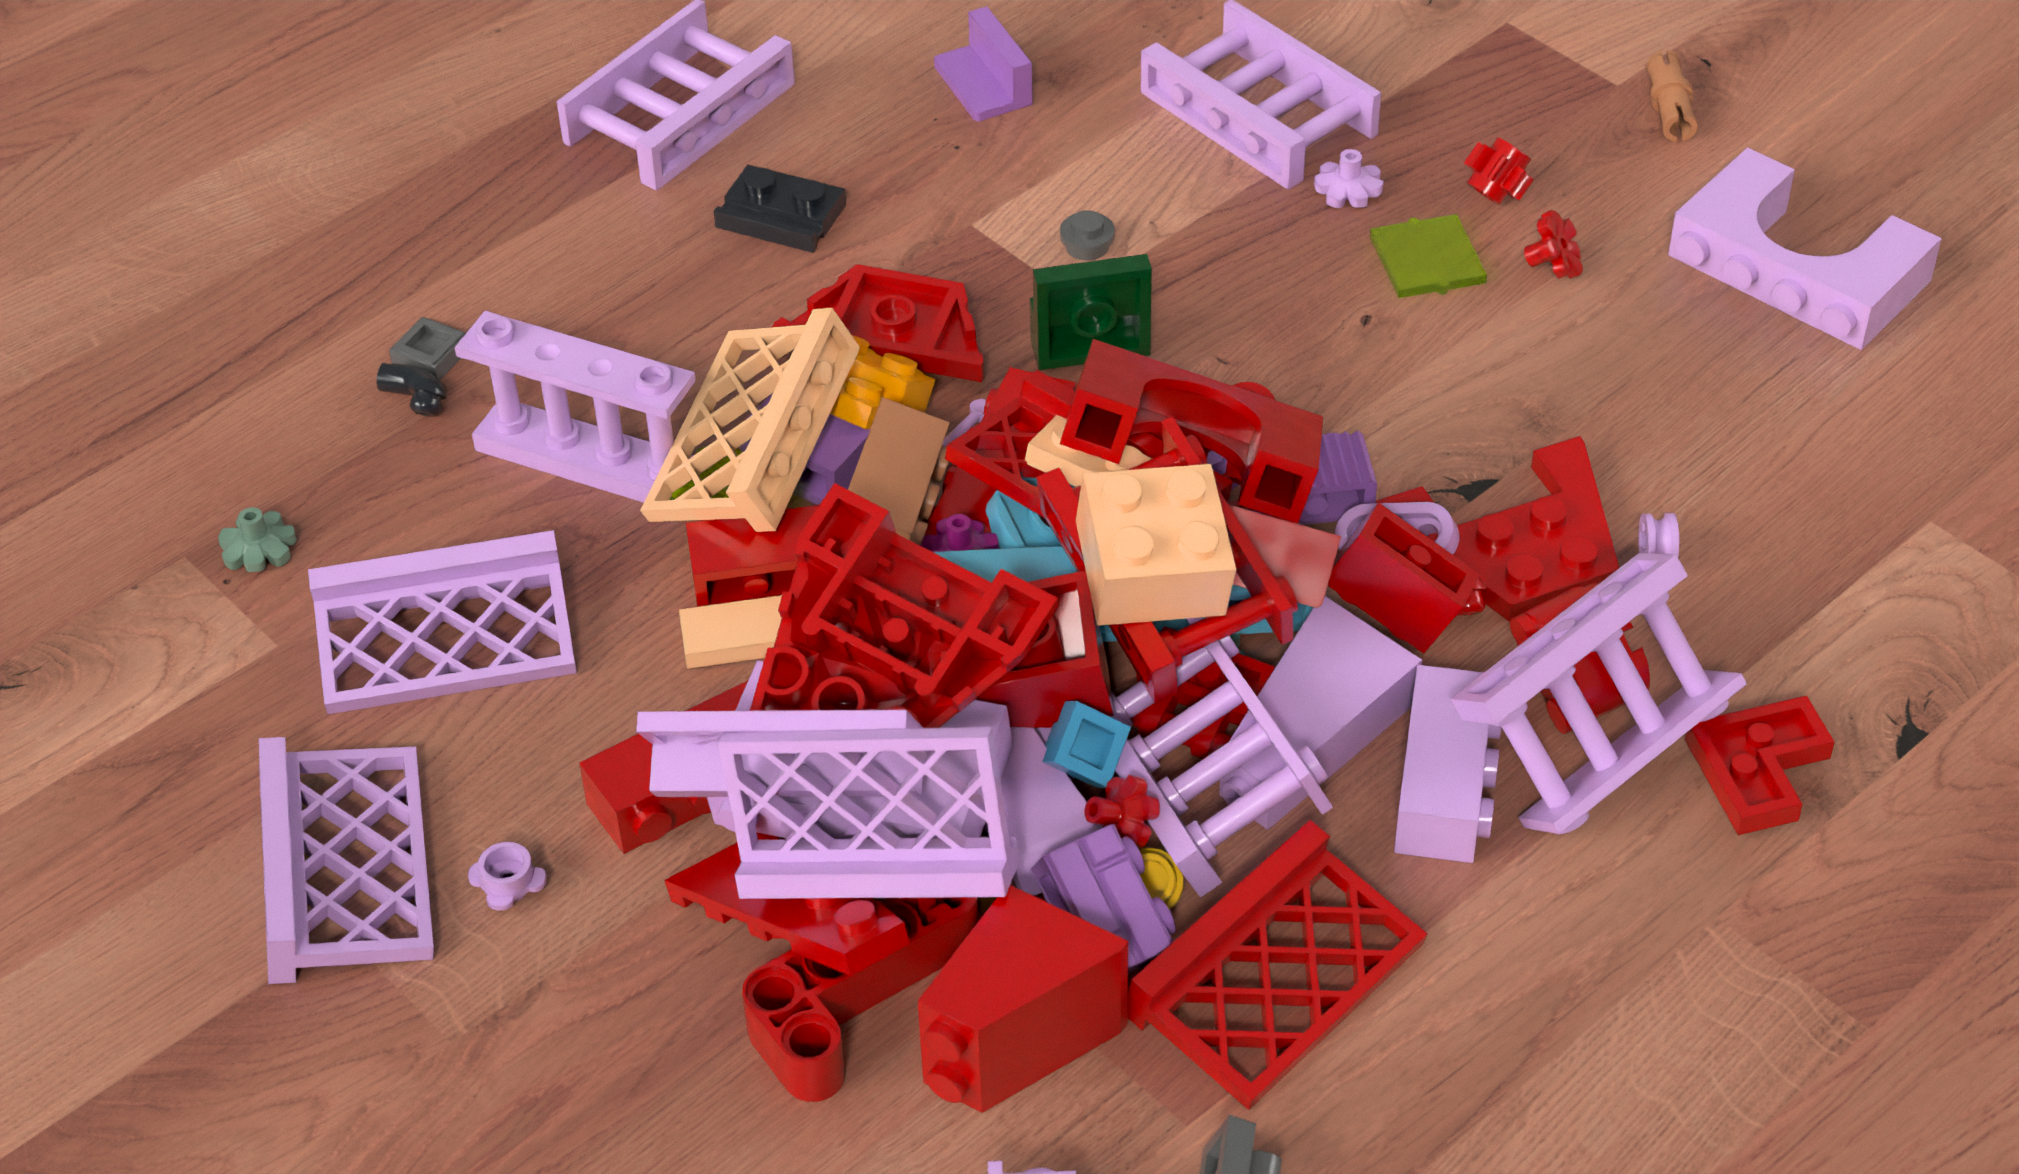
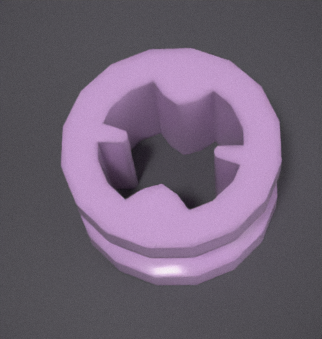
[1638,513,1679,557]

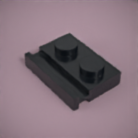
[714,164,846,253]

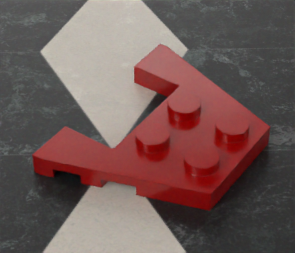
[1375,436,1620,622]

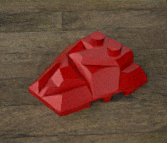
[750,483,1059,728]

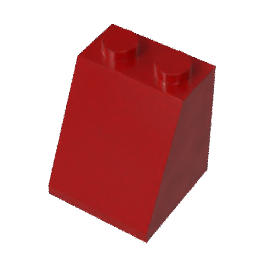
[917,885,1128,1113]

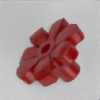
[1524,210,1583,279]
[1084,775,1160,848]

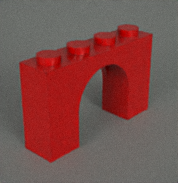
[1059,339,1323,524]

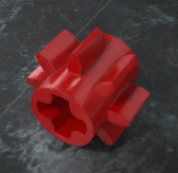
[1463,137,1534,205]

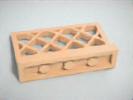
[640,308,860,532]

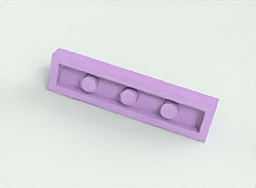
[636,710,923,797]

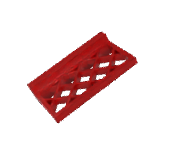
[945,370,1233,518]
[1128,820,1428,1110]

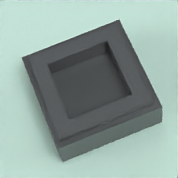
[389,316,466,380]

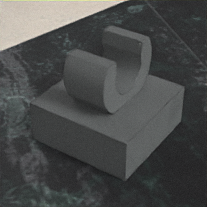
[1199,1114,1282,1174]

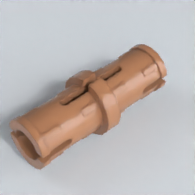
[1646,50,1698,142]

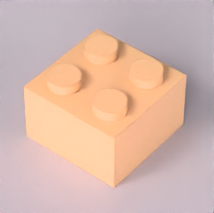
[1076,464,1236,626]

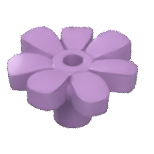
[1314,149,1383,208]

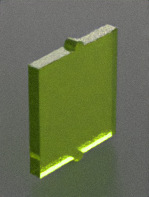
[1370,214,1487,298]

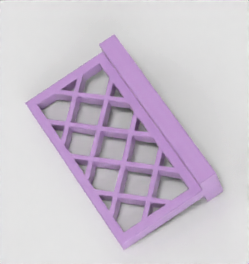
[308,530,577,715]
[718,727,1020,899]
[259,737,434,984]

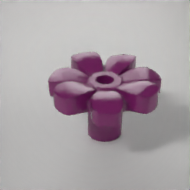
[920,514,1000,552]

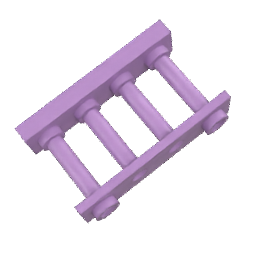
[556,0,795,191]
[1141,0,1381,190]
[455,311,708,503]
[1450,553,1747,834]
[1111,617,1333,898]

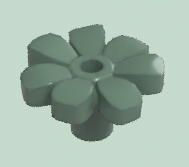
[218,507,297,572]

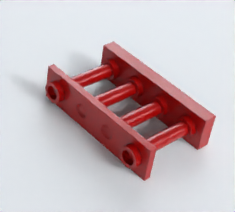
[1036,416,1298,704]

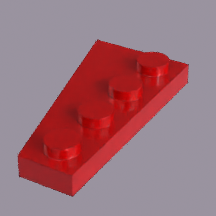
[664,832,910,976]

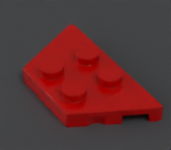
[772,264,984,382]

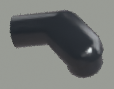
[377,363,447,417]

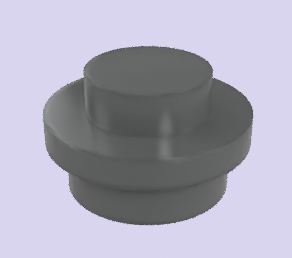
[1060,210,1115,261]

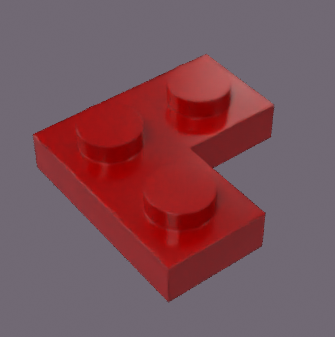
[1684,695,1835,835]

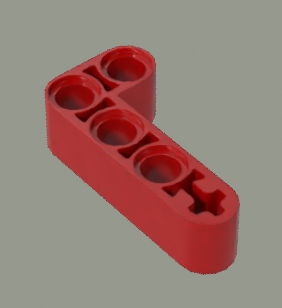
[742,897,979,1102]

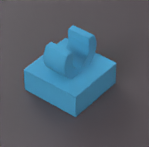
[1042,701,1131,788]

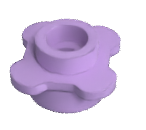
[468,842,547,911]

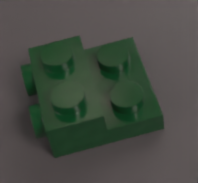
[1029,254,1152,370]

